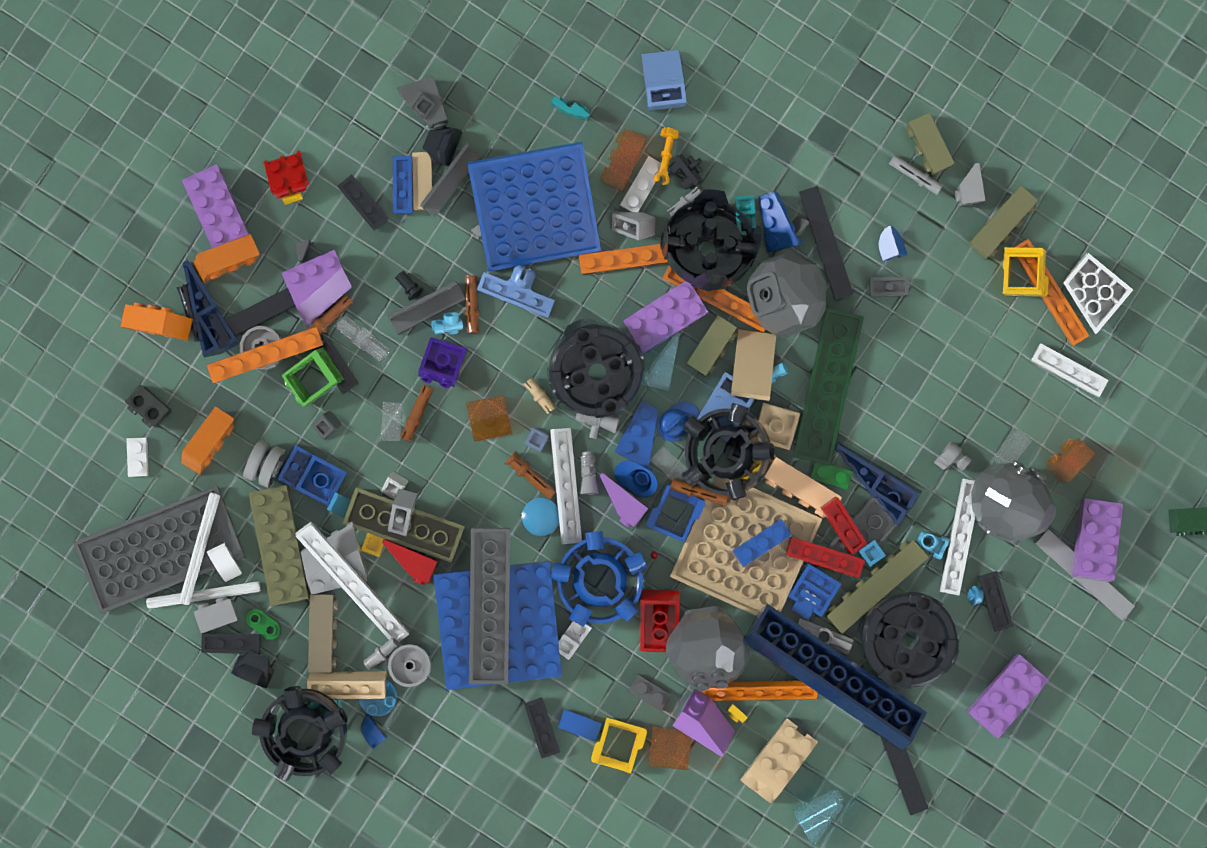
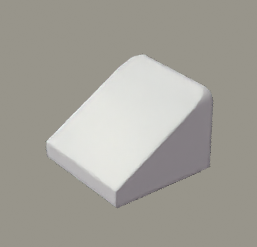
[381,472,408,499]

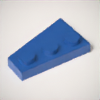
[758,192,803,252]
[614,401,658,467]

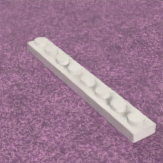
[296,522,409,642]

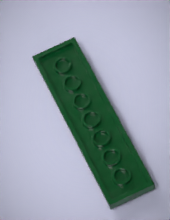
[793,308,864,466]

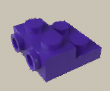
[418,337,467,389]

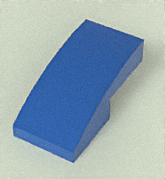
[558,709,603,742]

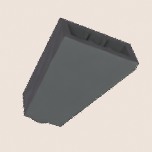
[397,76,448,129]

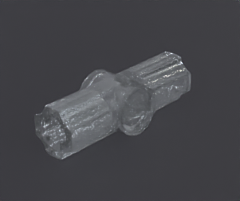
[335,315,390,362]

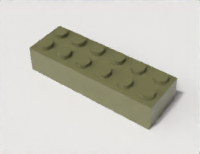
[248,485,310,606]
[342,487,466,563]

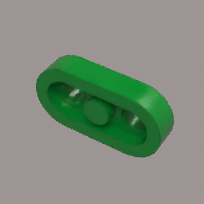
[246,609,281,640]

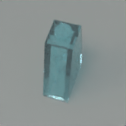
[792,788,844,846]

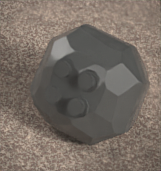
[747,252,826,338]
[971,460,1056,545]
[666,606,750,691]

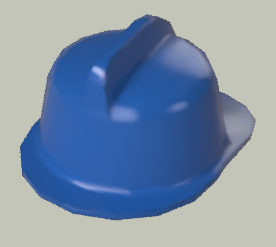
[657,401,699,442]
[614,461,658,497]

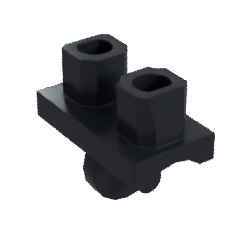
[669,154,703,189]

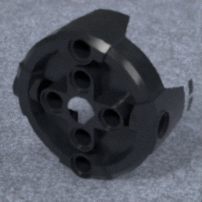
[660,189,764,291]
[546,318,645,418]
[858,592,959,689]

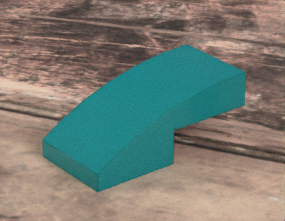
[735,195,756,235]

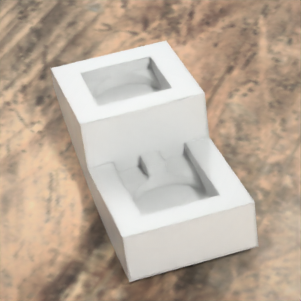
[207,543,243,582]
[558,621,593,660]

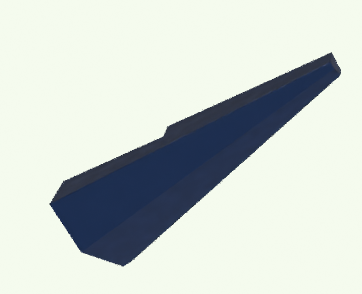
[182,260,238,358]
[834,442,922,526]

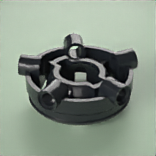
[682,403,775,501]
[252,686,348,781]

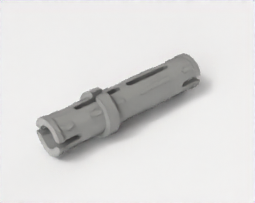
[889,154,943,195]

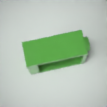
[282,348,344,407]

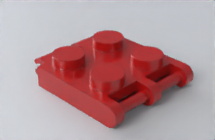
[263,151,309,199]

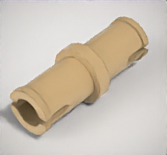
[523,377,557,414]

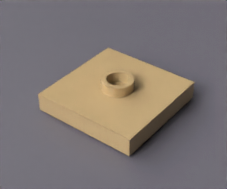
[757,403,800,450]

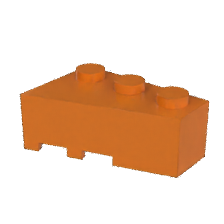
[193,234,260,283]
[120,302,193,341]
[181,406,235,476]

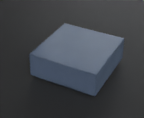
[524,427,550,453]

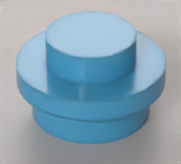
[967,586,984,605]

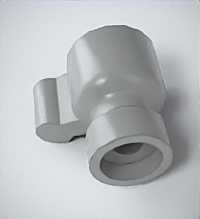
[934,441,972,471]

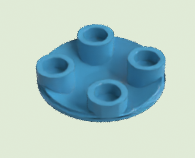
[522,498,559,536]
[359,680,397,716]

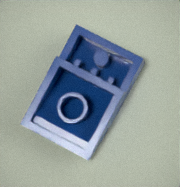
[276,444,347,506]

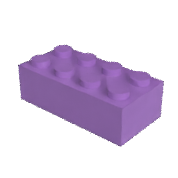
[182,164,250,248]
[623,281,709,354]
[1071,498,1123,582]
[966,654,1049,739]

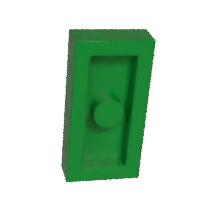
[810,462,853,490]

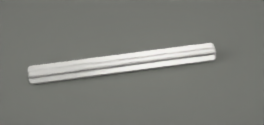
[179,493,220,605]
[146,581,261,608]

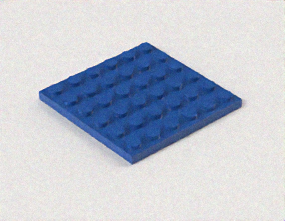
[467,141,601,272]
[433,561,562,690]

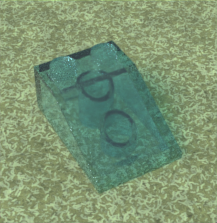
[643,332,680,393]

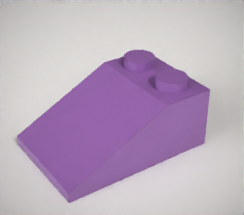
[600,473,648,528]
[673,689,735,757]

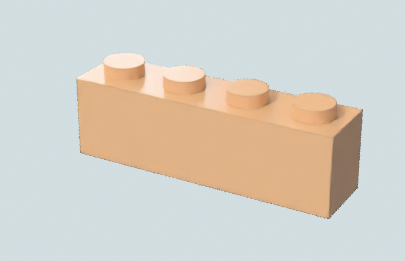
[763,457,842,518]

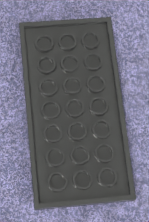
[73,486,245,614]

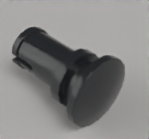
[395,271,424,301]

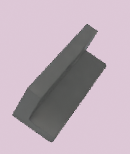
[420,143,481,217]
[388,281,466,334]

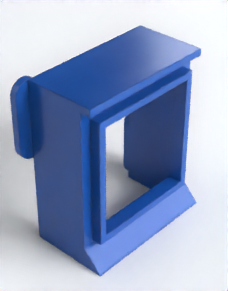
[647,485,705,542]

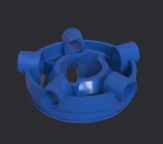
[551,531,647,627]

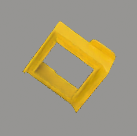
[1003,247,1049,297]
[591,718,647,773]

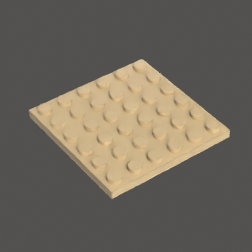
[670,476,822,616]

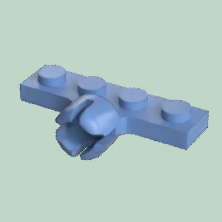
[477,265,555,318]

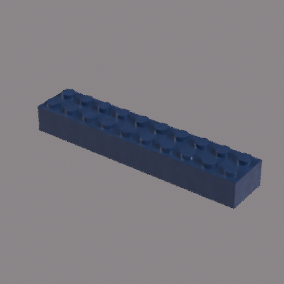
[744,604,927,750]

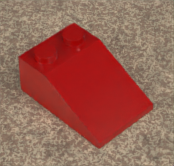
[382,539,440,585]
[640,590,680,652]

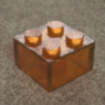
[1045,438,1096,483]
[649,726,691,770]

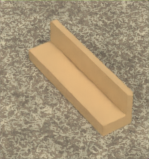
[307,671,387,699]

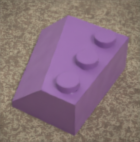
[282,250,352,327]

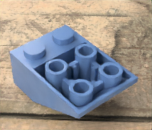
[641,50,686,111]
[697,372,754,442]

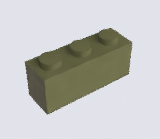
[906,112,955,176]
[686,315,738,377]

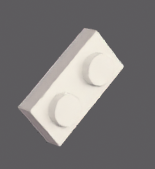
[127,438,149,477]

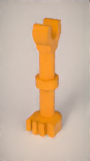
[653,127,680,185]

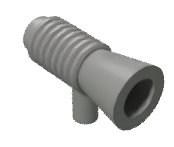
[575,413,620,439]
[580,451,599,495]

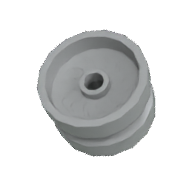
[240,326,282,370]
[243,439,286,488]
[388,644,432,687]

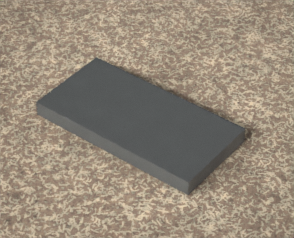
[826,496,897,578]

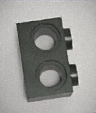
[125,385,172,428]

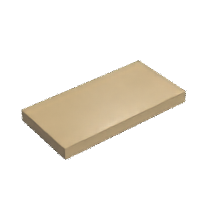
[731,329,776,401]

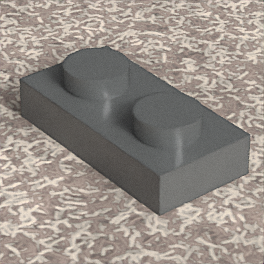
[869,277,909,297]
[628,675,671,711]

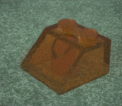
[466,395,512,441]

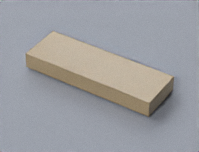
[412,152,432,210]

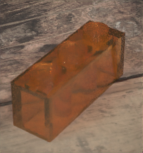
[601,128,646,192]

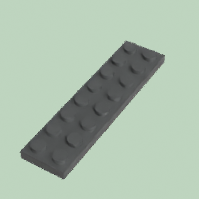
[469,528,510,684]

